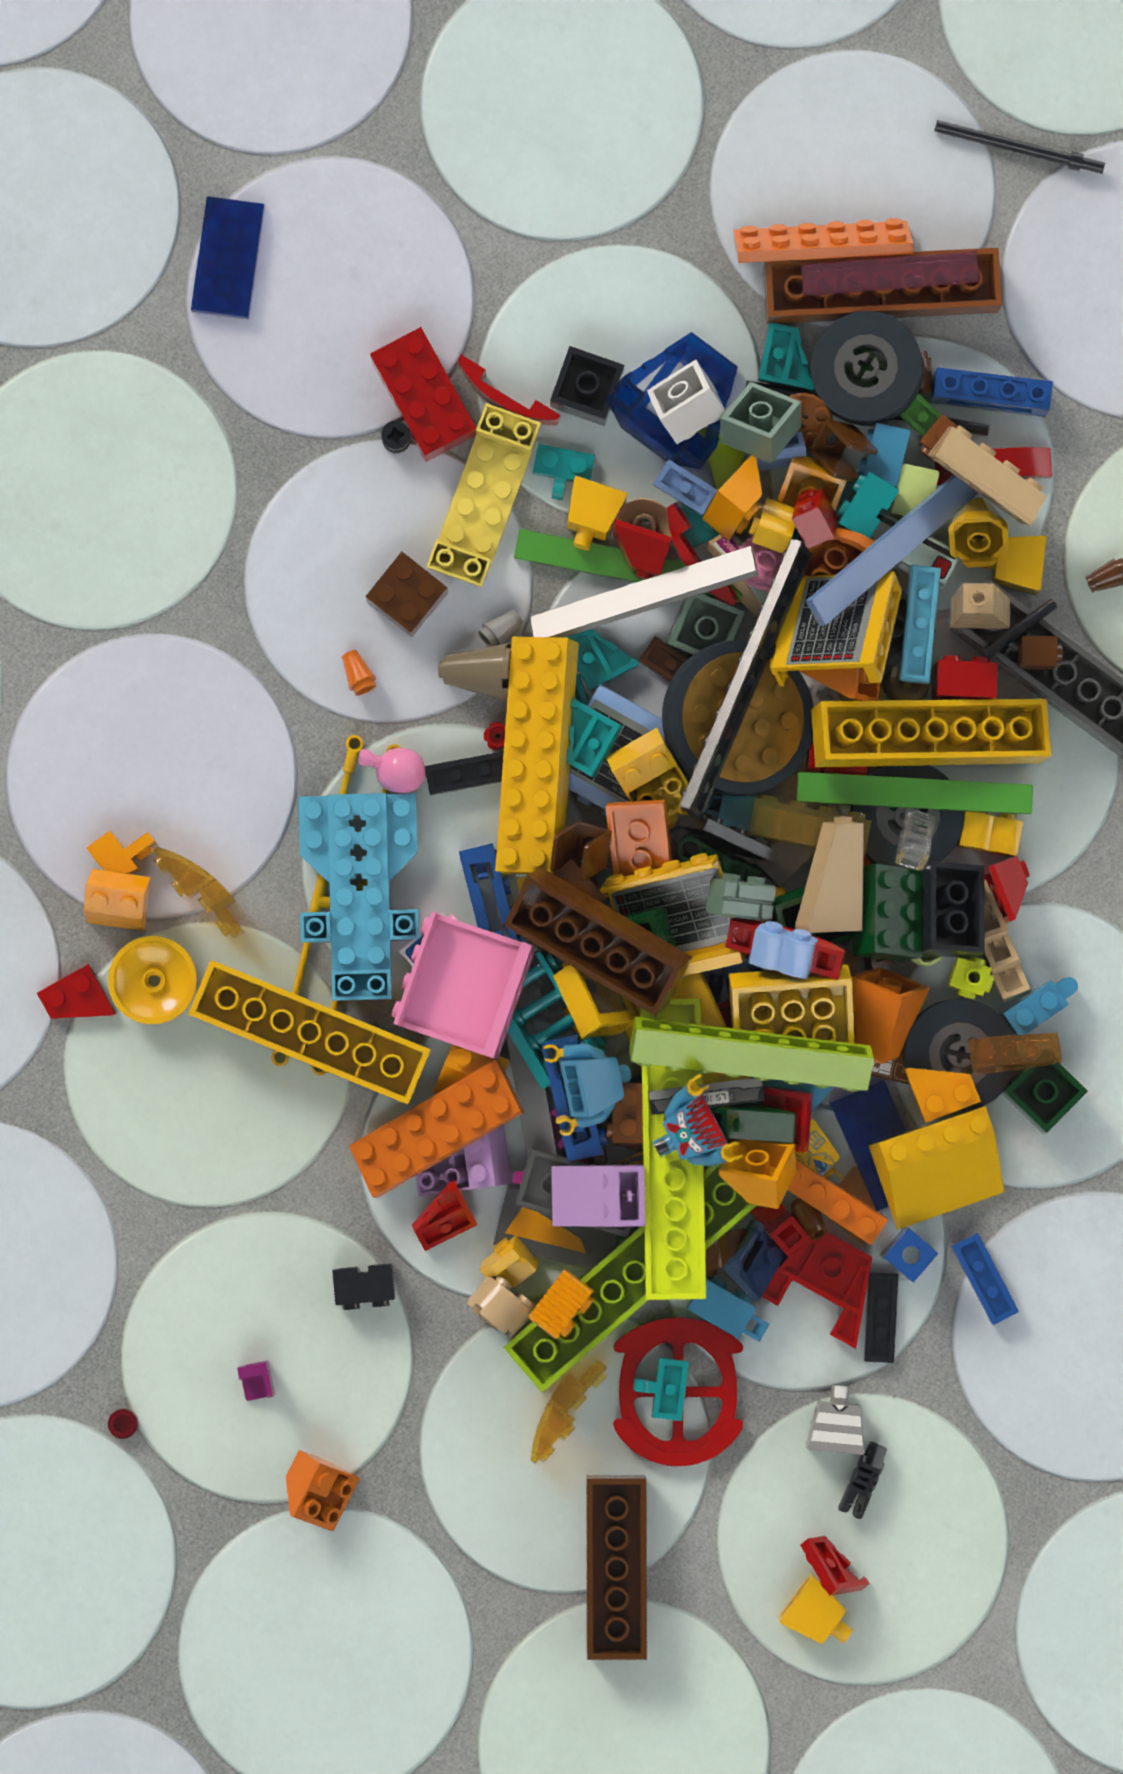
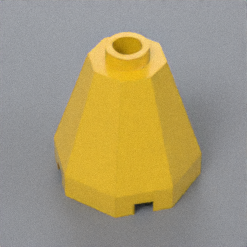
[948,498,1009,568]

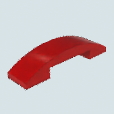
[458,354,560,425]
[934,447,1053,485]
[667,502,740,606]
[725,918,845,980]
[750,1203,811,1257]

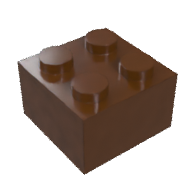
[365,551,448,637]

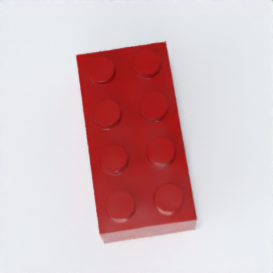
[370,327,476,462]

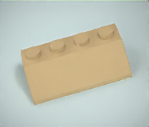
[928,425,1047,526]

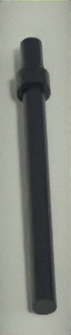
[934,120,1105,174]

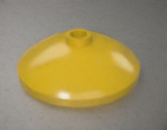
[108,936,197,1025]

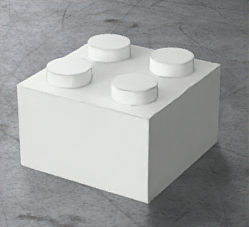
[647,360,726,444]

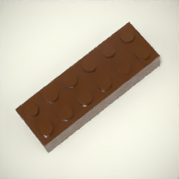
[504,866,693,1017]
[586,1475,647,1660]

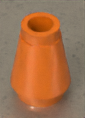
[341,650,376,696]

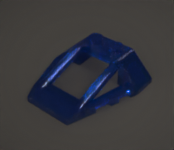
[606,332,738,470]

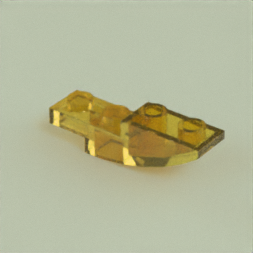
[153,847,245,938]
[530,1358,607,1464]

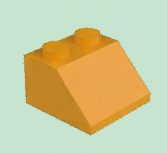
[702,455,762,541]
[776,455,847,511]
[83,869,151,932]
[433,1044,510,1094]
[719,1139,796,1209]

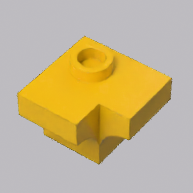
[480,1235,538,1288]

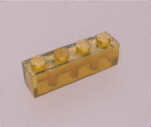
[747,795,872,857]

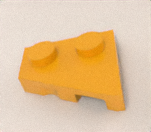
[904,1068,981,1123]

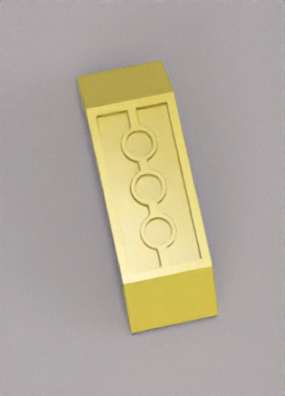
[426,403,541,588]

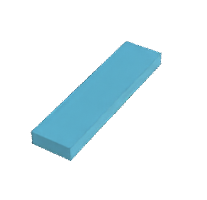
[899,564,941,684]

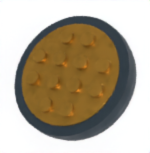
[662,640,814,796]

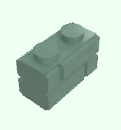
[706,873,776,921]

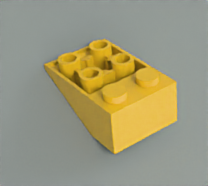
[606,728,690,829]

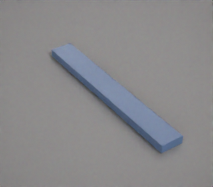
[806,474,978,626]

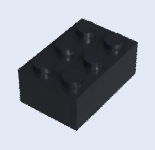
[916,861,985,958]

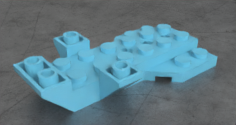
[298,793,420,1001]

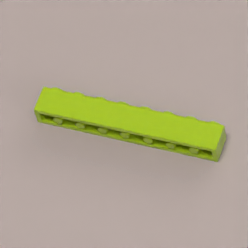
[629,1017,874,1092]

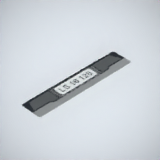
[649,1078,764,1115]

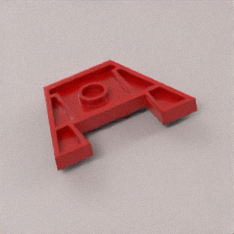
[762,1232,872,1349]

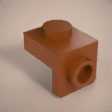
[918,414,958,461]

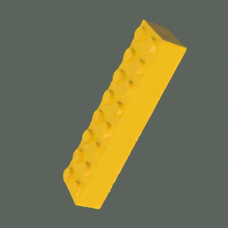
[495,636,579,875]
[811,699,1052,767]
[188,960,431,1105]

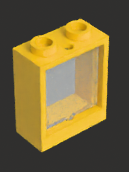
[553,962,638,1039]

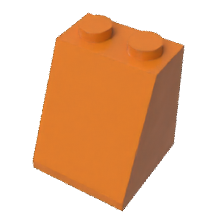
[799,668,880,701]
[851,967,929,1064]

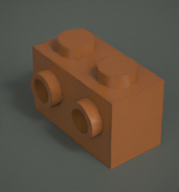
[606,1083,643,1146]

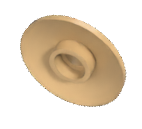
[616,498,671,537]

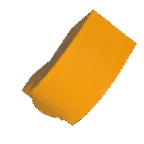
[86,831,157,875]

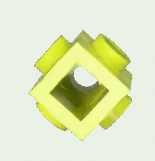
[946,957,994,1000]

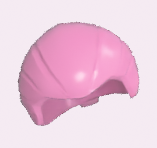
[358,748,426,794]

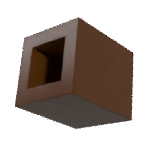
[1018,636,1063,670]

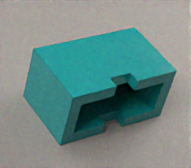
[837,472,900,539]

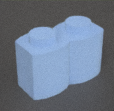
[749,921,818,978]

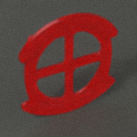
[613,1317,743,1467]

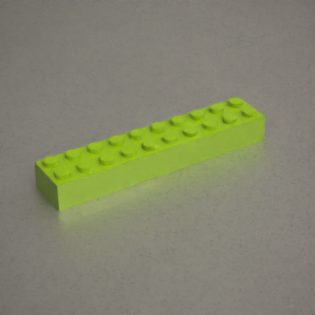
[503,1163,757,1393]

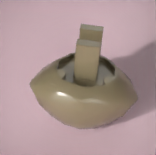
[880,666,929,700]

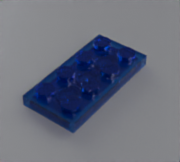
[191,196,265,320]
[829,1080,906,1211]

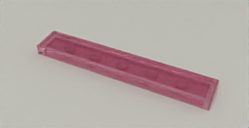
[800,251,979,296]

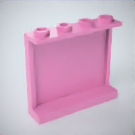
[392,911,536,1060]

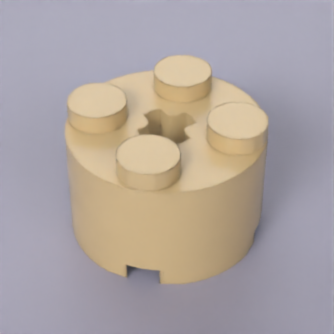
[465,1275,535,1341]

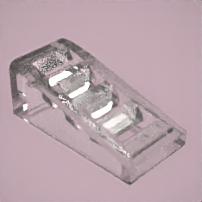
[895,808,936,871]

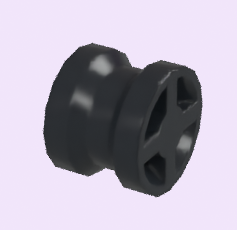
[381,421,411,454]

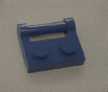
[724,1220,785,1300]

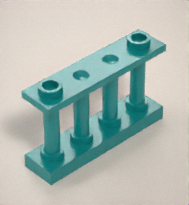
[507,950,608,1089]

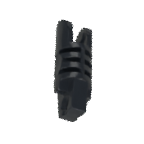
[838,1441,887,1519]

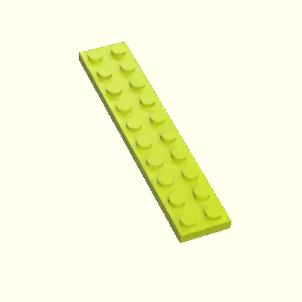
[641,999,707,1300]

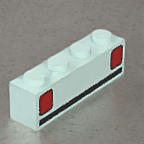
[843,511,959,588]

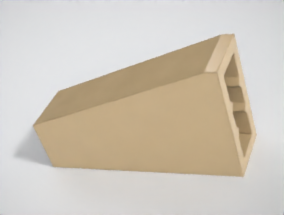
[950,583,1010,629]
[795,816,863,933]

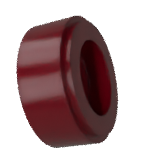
[108,1408,138,1439]

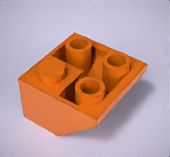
[286,1450,360,1532]

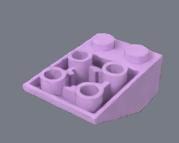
[416,1125,512,1196]
[551,1164,645,1227]

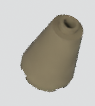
[438,643,511,701]

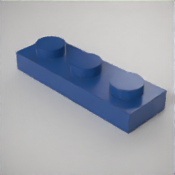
[951,1232,1019,1325]

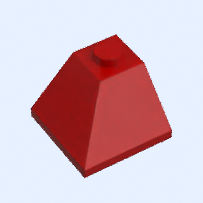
[613,519,672,580]
[984,856,1030,923]

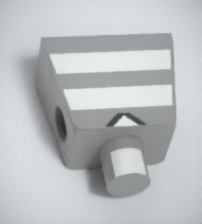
[806,1384,864,1455]

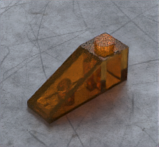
[968,1033,1062,1075]

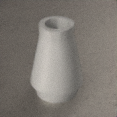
[478,609,523,647]

